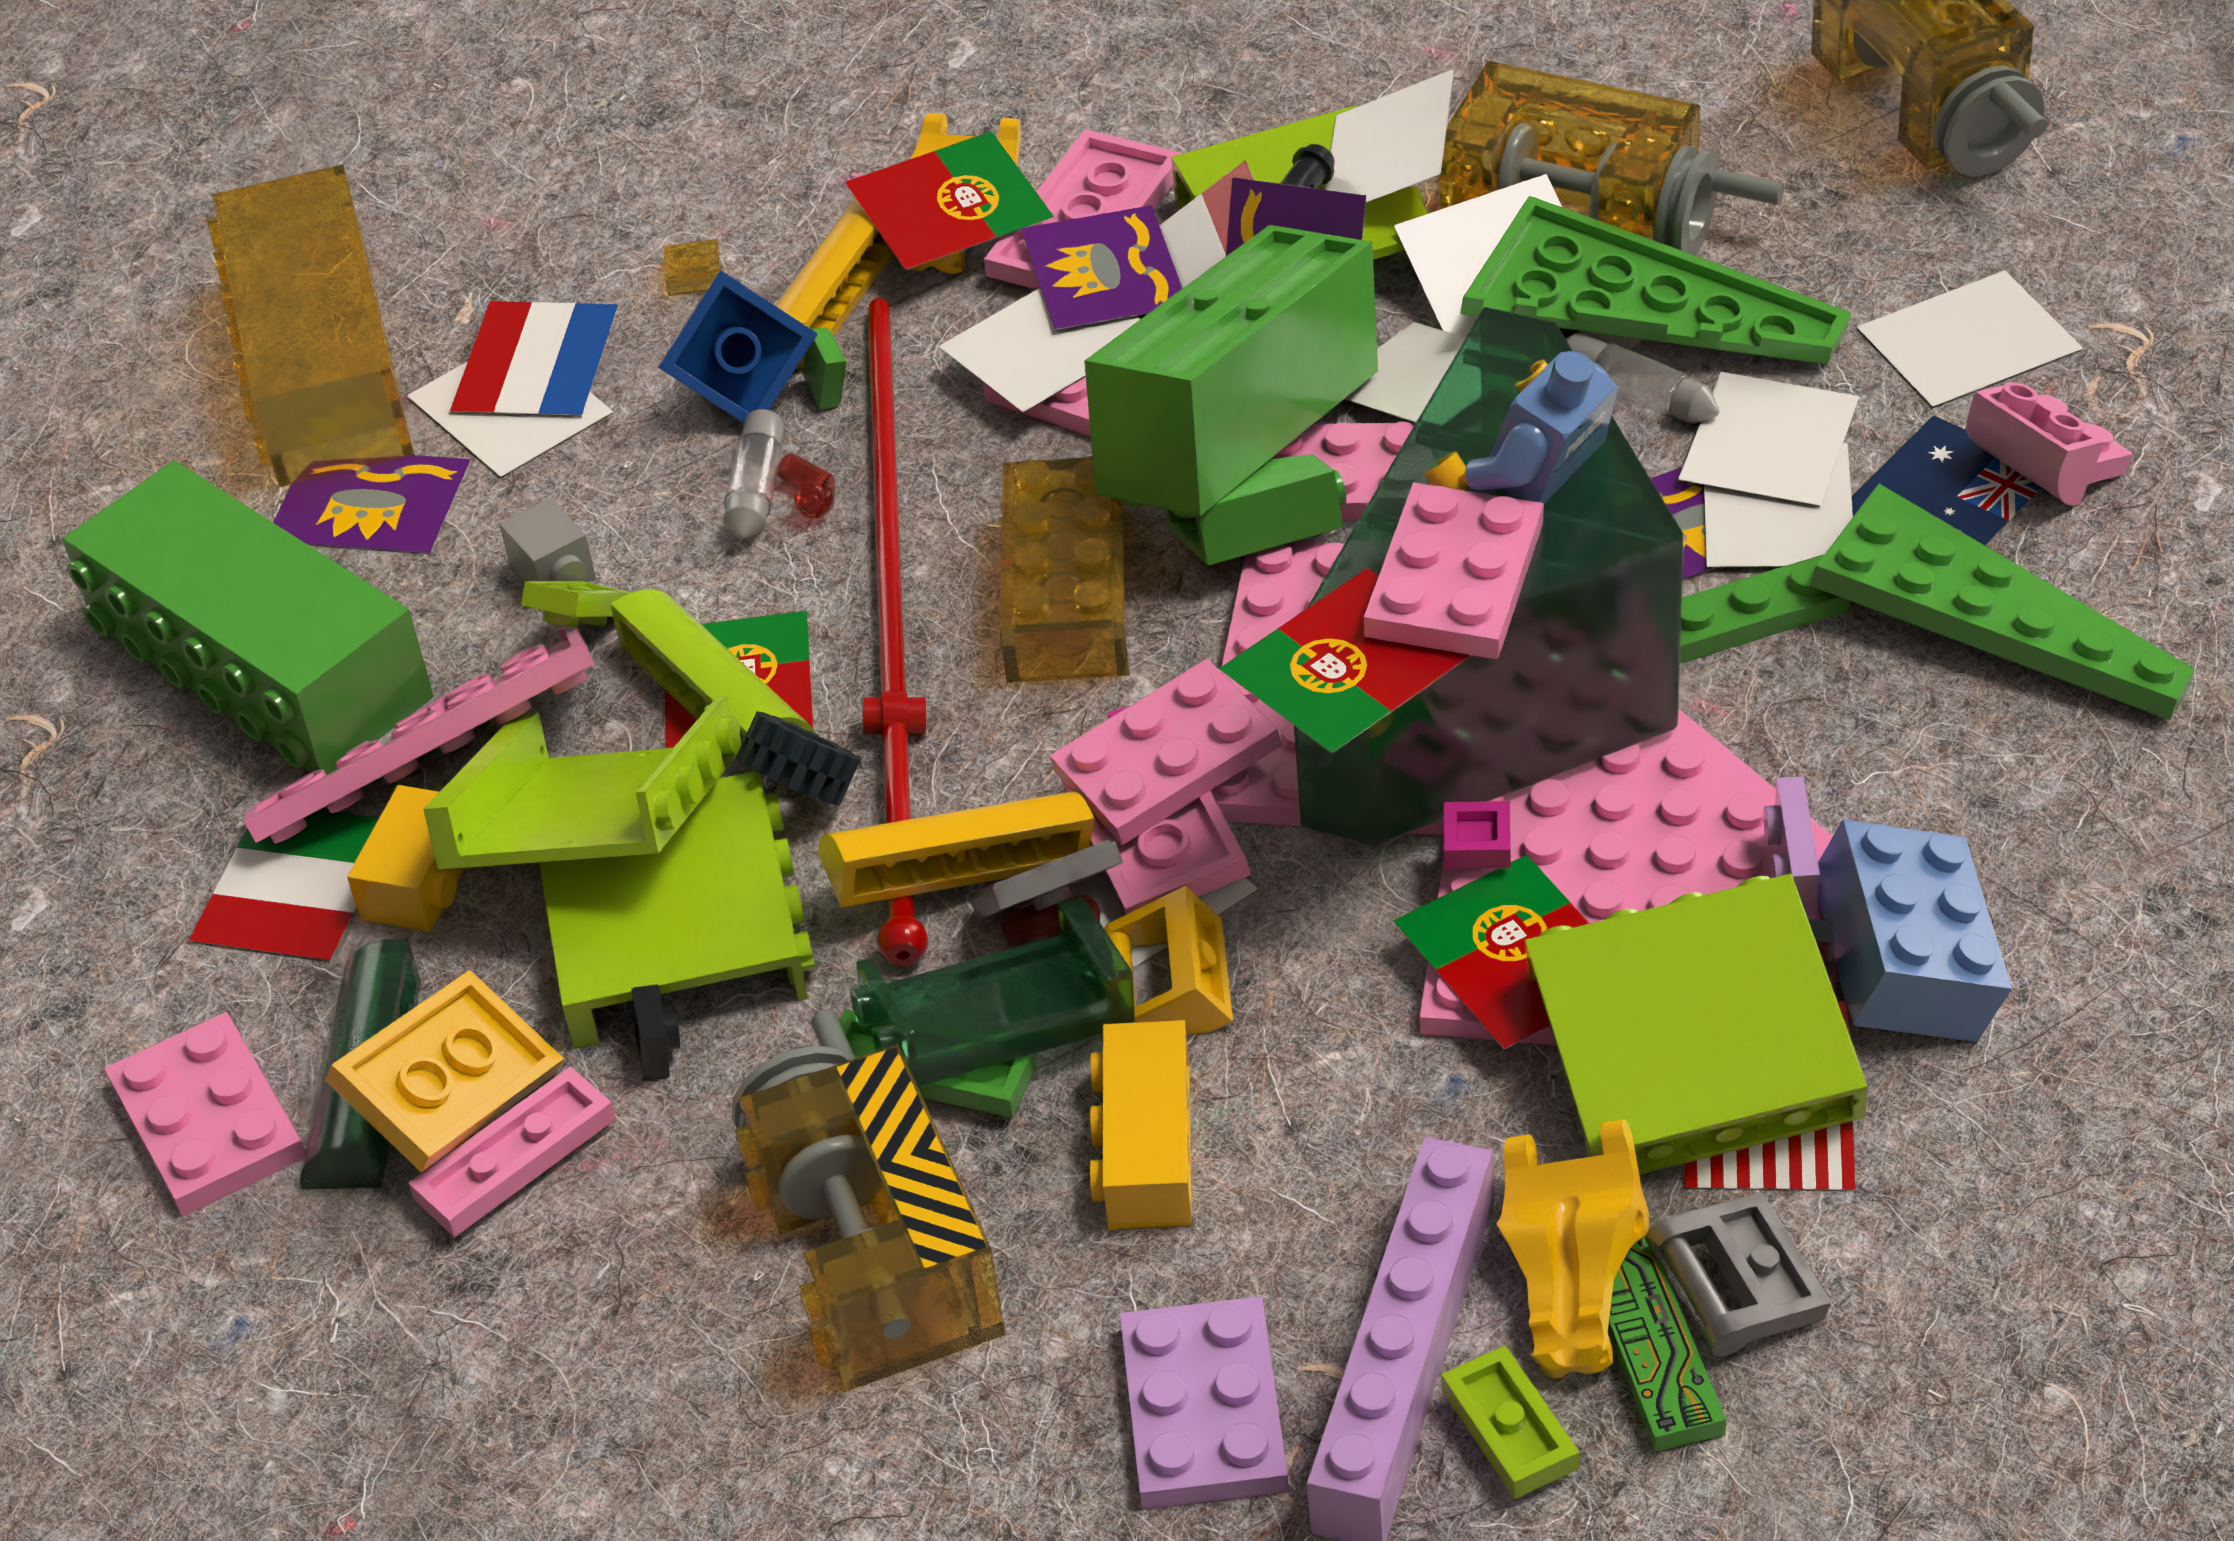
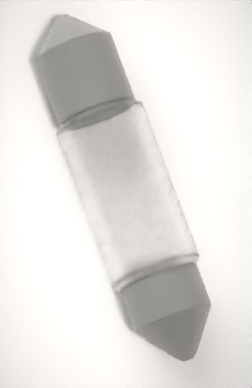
[1555,332,1720,424]
[723,409,785,539]

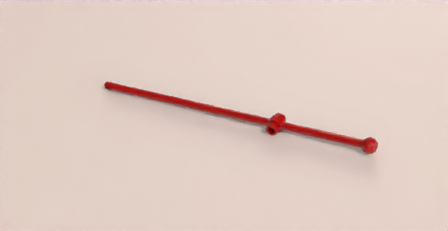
[862,298,929,967]

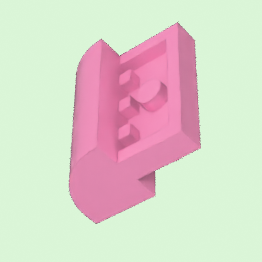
[1967,382,2133,506]

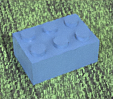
[1818,819,2012,1042]

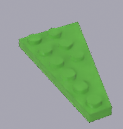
[1460,195,1852,365]
[1811,484,2195,720]

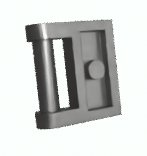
[1645,1192,1831,1357]

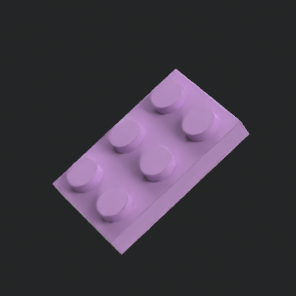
[1120,1296,1289,1510]

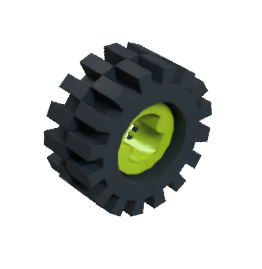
[736,711,861,806]

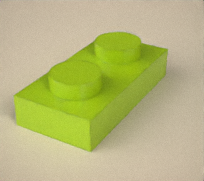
[521,581,632,627]
[1441,1345,1580,1499]

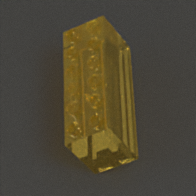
[207,164,415,487]

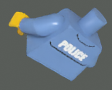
[1424,351,1618,504]

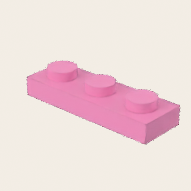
[408,1066,616,1238]

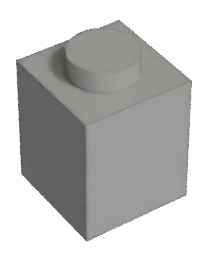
[499,497,596,583]

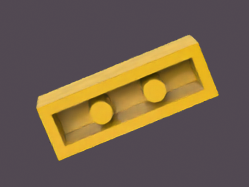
[1090,1020,1192,1230]

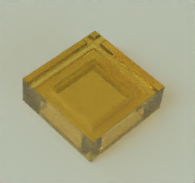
[663,239,722,296]

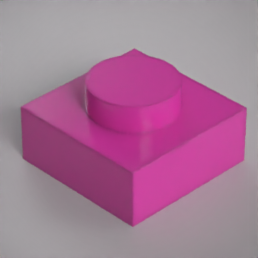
[1444,801,1511,869]

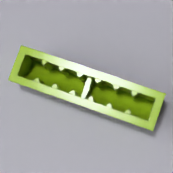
[610,589,815,771]

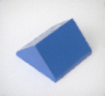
[658,270,818,423]

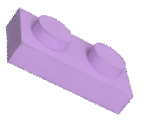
[1763,776,1820,920]

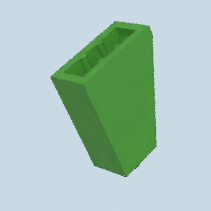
[1165,454,1346,566]

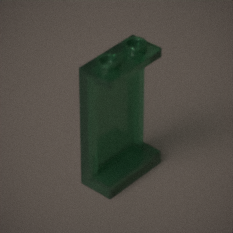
[850,897,1135,1088]

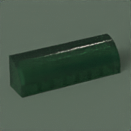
[300,938,421,1190]

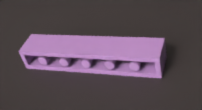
[1307,1137,1494,1541]

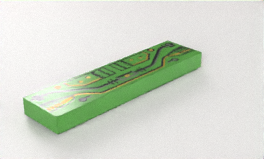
[1608,1237,1726,1452]

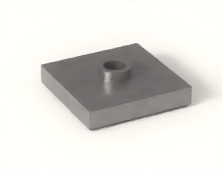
[970,839,1123,921]

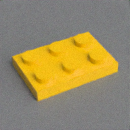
[325,970,564,1173]

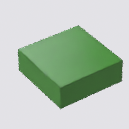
[803,327,846,409]

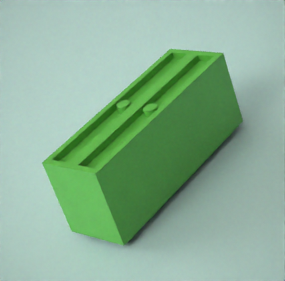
[1084,225,1378,517]
[62,460,434,775]

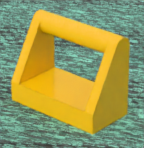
[1104,885,1233,1035]

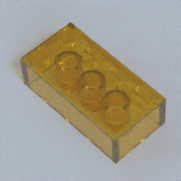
[999,456,1130,683]

